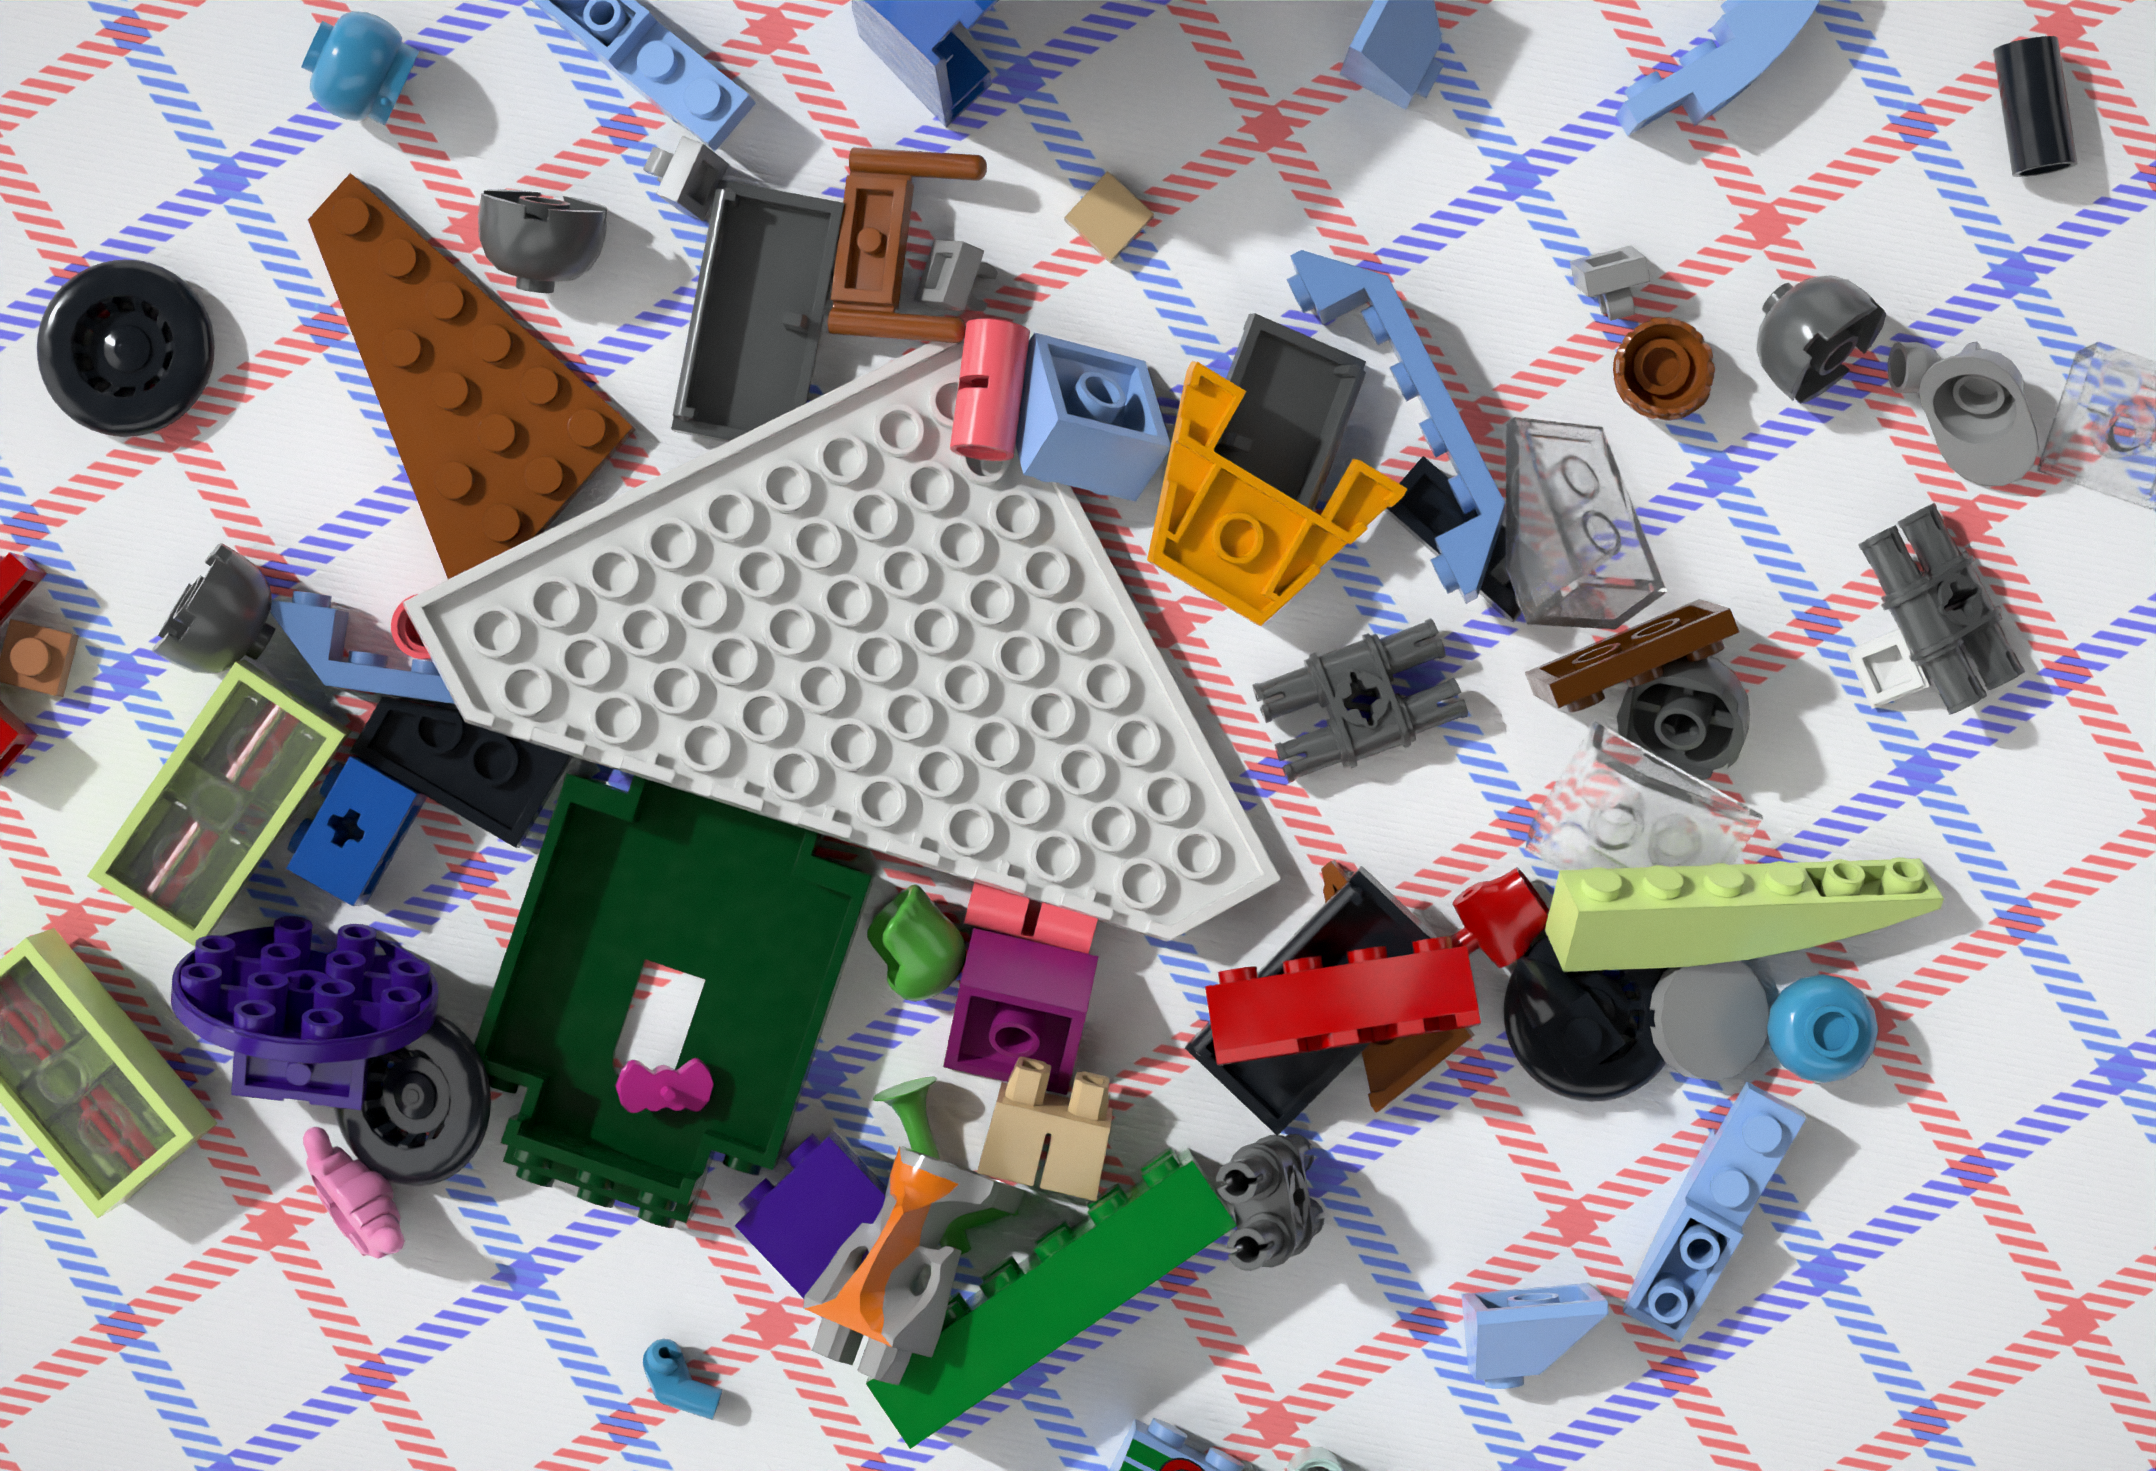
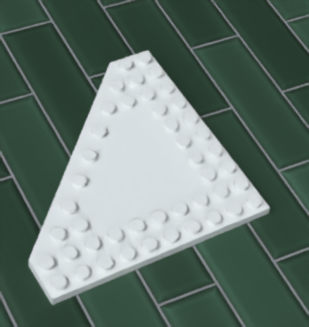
[403,318,1281,942]

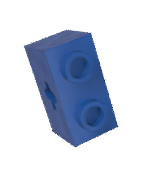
[286,756,427,907]

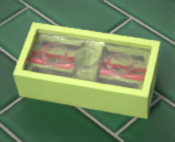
[87,659,352,947]
[0,928,218,1219]

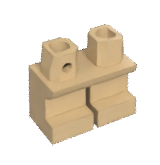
[977,1057,1113,1201]

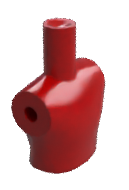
[1451,867,1549,968]

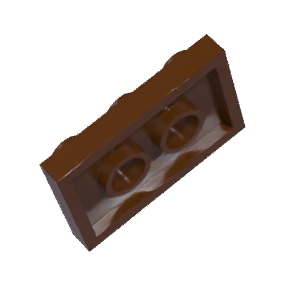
[1525,599,1740,712]

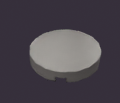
[1650,961,1769,1081]

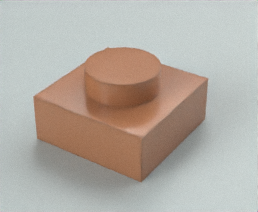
[0,619,79,697]

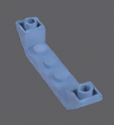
[1286,250,1506,604]
[270,591,455,704]

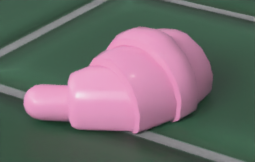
[303,1127,405,1259]

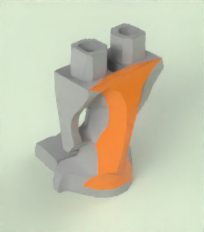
[803,1146,1025,1385]

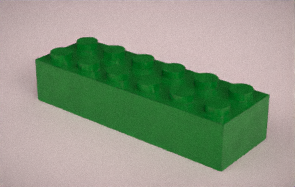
[866,1147,1237,1449]

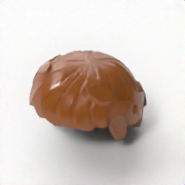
[1613,317,1715,421]

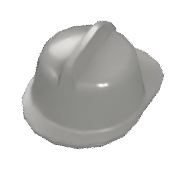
[1919,341,2039,486]

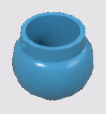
[301,11,420,126]
[1767,974,1879,1083]

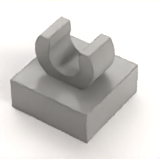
[643,136,729,221]
[914,240,998,311]
[1570,245,1650,321]

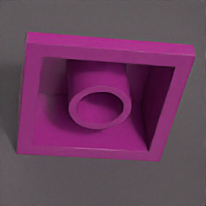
[943,928,1099,1095]

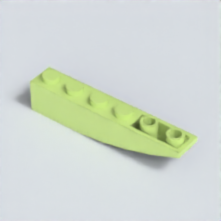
[1545,857,1944,972]

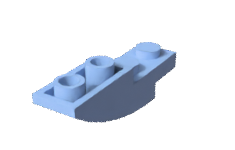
[531,0,756,152]
[1615,0,1820,136]
[1623,1082,1806,1342]

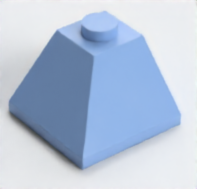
[1339,0,1444,110]
[1461,1283,1609,1389]

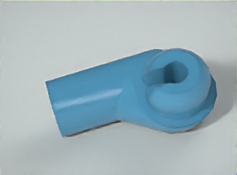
[643,1338,723,1420]

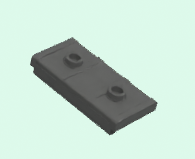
[671,179,844,442]
[1214,313,1366,511]

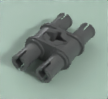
[1858,503,2025,715]
[1252,618,1468,783]
[1216,1134,1325,1271]

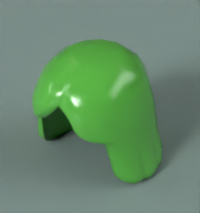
[867,884,966,1002]

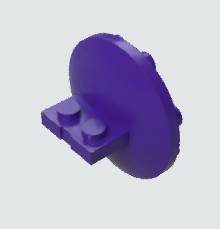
[171,916,439,1110]

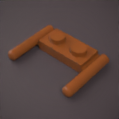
[828,147,987,343]

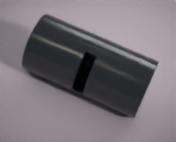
[1993,36,2078,177]

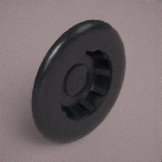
[37,259,215,437]
[1503,936,1668,1102]
[334,1013,491,1186]

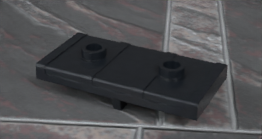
[1185,866,1437,1135]

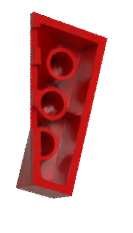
[1205,936,1481,1065]

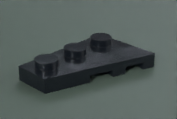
[350,696,573,848]

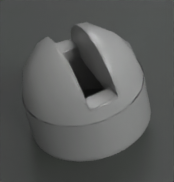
[1888,342,1941,394]

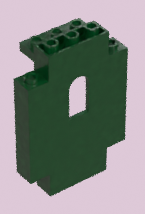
[474,773,875,1228]

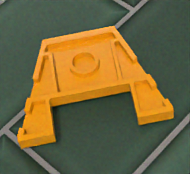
[1147,361,1407,626]

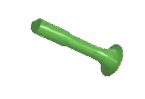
[873,1076,1019,1255]

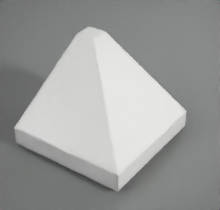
[1847,628,1932,709]

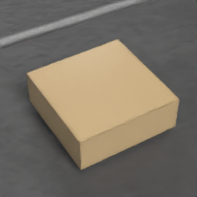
[1064,171,1154,264]

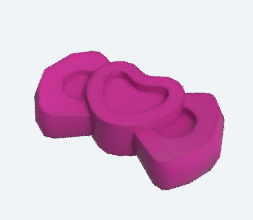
[615,1058,714,1113]

